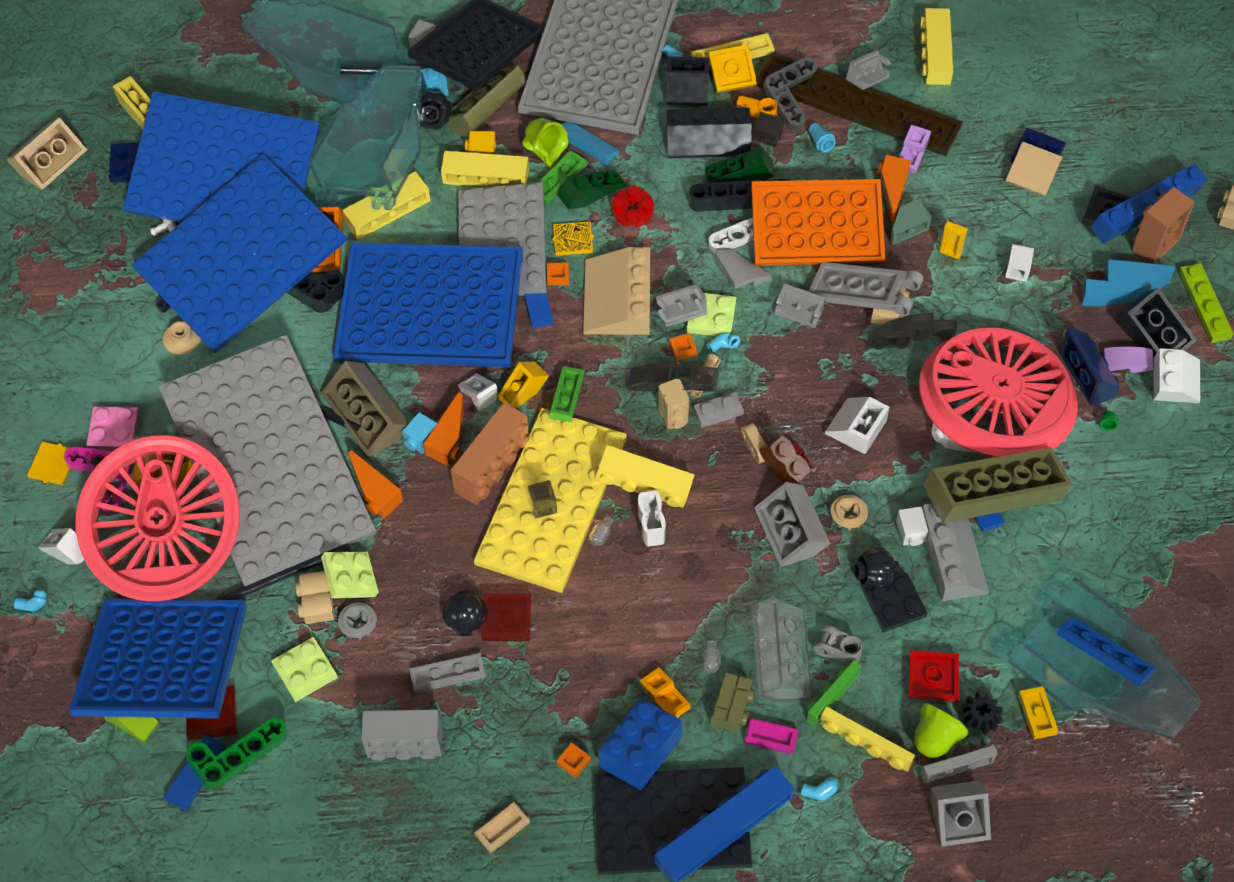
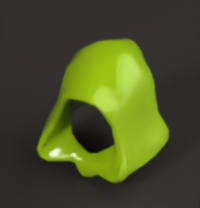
[522,118,569,168]
[914,703,968,758]

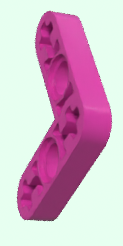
[64,447,132,516]

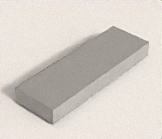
[409,653,486,693]
[921,745,997,783]

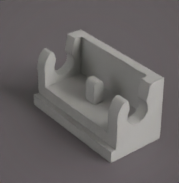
[846,50,891,90]
[774,283,825,328]
[656,284,707,327]

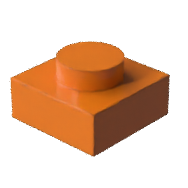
[547,262,569,286]
[669,333,697,361]
[556,742,591,779]

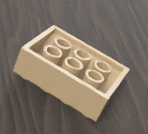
[583,247,650,335]

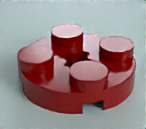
[612,186,654,227]

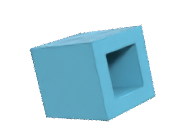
[421,68,449,96]
[402,412,437,454]

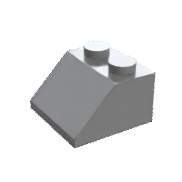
[931,780,991,847]

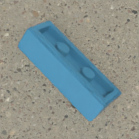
[562,121,619,165]

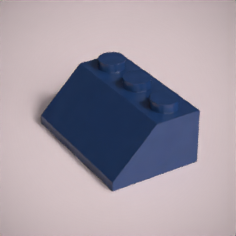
[1059,328,1120,406]

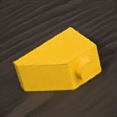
[497,362,549,409]

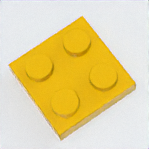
[707,45,757,93]

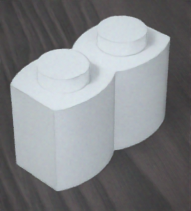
[638,490,666,547]

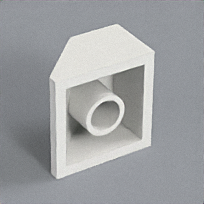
[1154,348,1200,403]

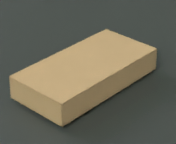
[474,802,530,854]

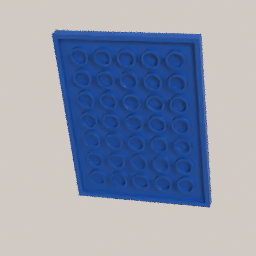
[123,91,320,223]
[132,154,348,354]
[333,243,524,367]

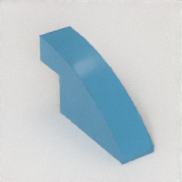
[1082,259,1175,306]

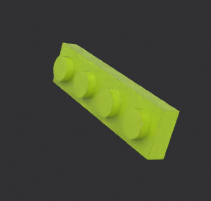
[1179,263,1234,343]

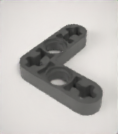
[763,57,817,129]

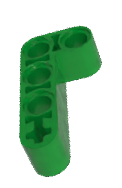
[187,717,286,790]

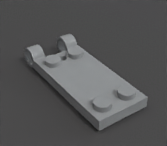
[808,262,924,316]

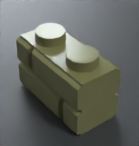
[710,673,755,733]

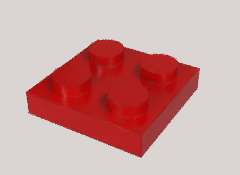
[908,650,959,703]

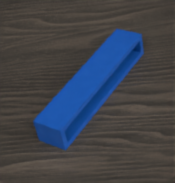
[1091,164,1208,244]
[654,766,795,882]

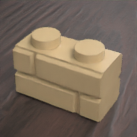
[658,379,689,429]

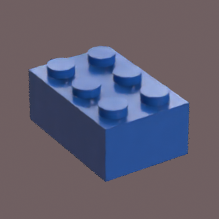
[599,698,682,790]

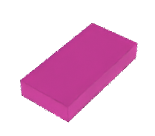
[744,718,798,755]

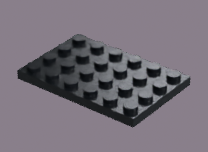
[407,0,544,91]
[594,767,752,875]

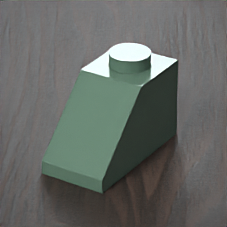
[890,199,932,245]

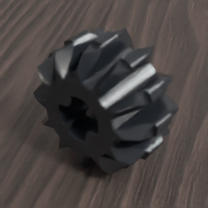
[960,692,1003,735]

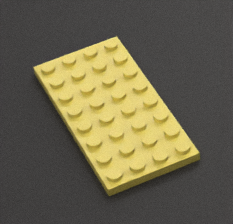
[474,408,627,593]

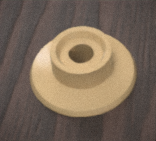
[162,321,201,355]

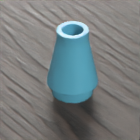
[808,123,836,152]

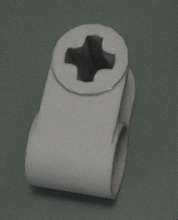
[814,626,862,665]

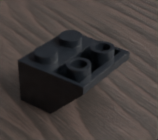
[666,57,709,106]

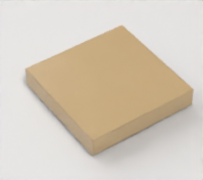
[1006,142,1062,197]

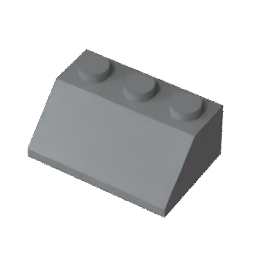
[754,482,830,567]

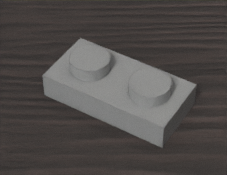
[693,392,744,428]

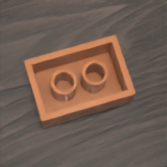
[1132,187,1195,264]

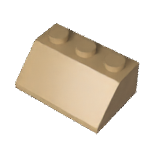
[6,117,87,190]

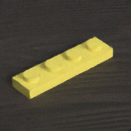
[691,33,774,69]
[820,706,915,772]

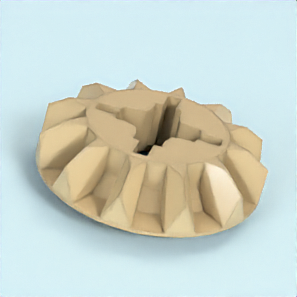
[830,495,868,530]

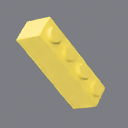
[920,8,953,85]
[113,76,151,130]
[441,151,529,187]
[342,171,431,240]
[596,445,694,508]

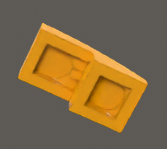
[640,667,691,718]

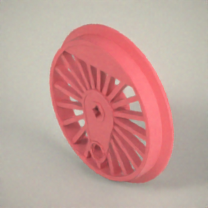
[919,328,1078,458]
[75,435,240,601]

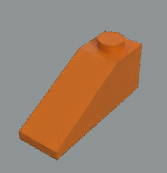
[877,155,911,222]
[423,392,464,466]
[348,450,403,519]

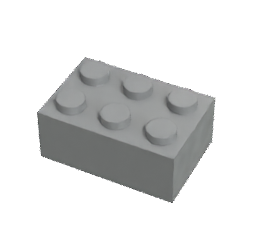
[361,710,443,760]

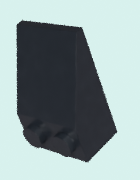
[1115,287,1198,357]

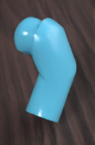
[663,45,683,57]
[706,333,740,353]
[14,590,47,612]
[801,777,838,801]

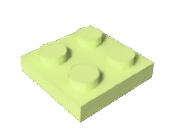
[687,293,736,336]
[321,552,378,598]
[271,637,338,702]

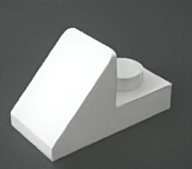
[458,373,497,411]

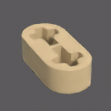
[741,423,765,464]

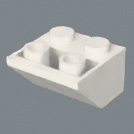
[825,397,890,454]

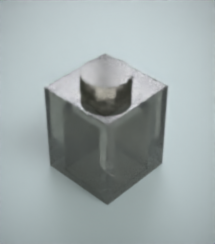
[751,112,784,147]
[528,480,557,519]

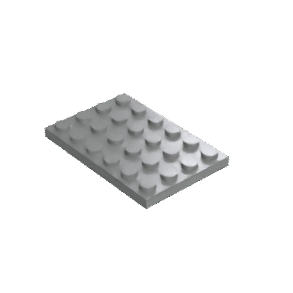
[459,182,547,296]

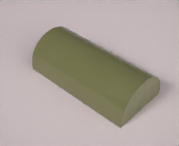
[447,65,525,137]

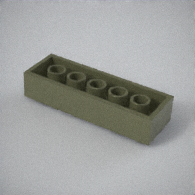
[923,447,1072,523]

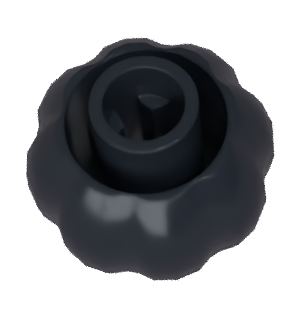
[413,91,452,130]
[854,547,900,589]
[442,590,488,637]

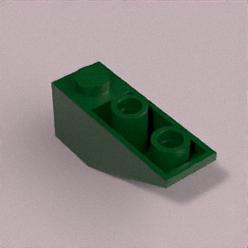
[705,147,774,183]
[558,170,626,209]

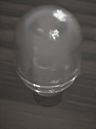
[589,516,614,547]
[702,641,721,674]

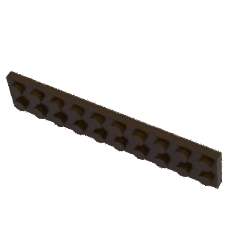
[755,52,963,157]

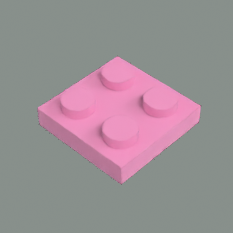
[86,407,140,451]

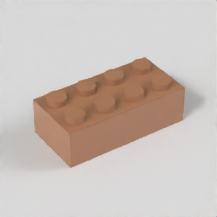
[450,403,530,505]

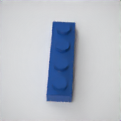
[1057,616,1156,686]

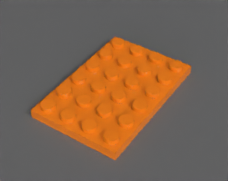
[751,179,885,266]

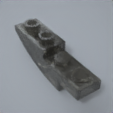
[866,313,957,350]
[628,361,719,392]

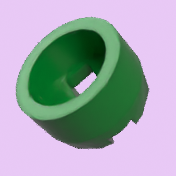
[1100,411,1119,431]

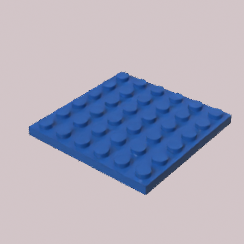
[69,599,247,718]

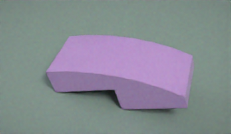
[899,125,931,174]
[1104,347,1154,373]

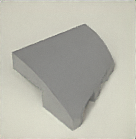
[715,249,772,289]

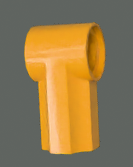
[736,96,777,126]

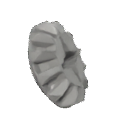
[338,603,377,640]

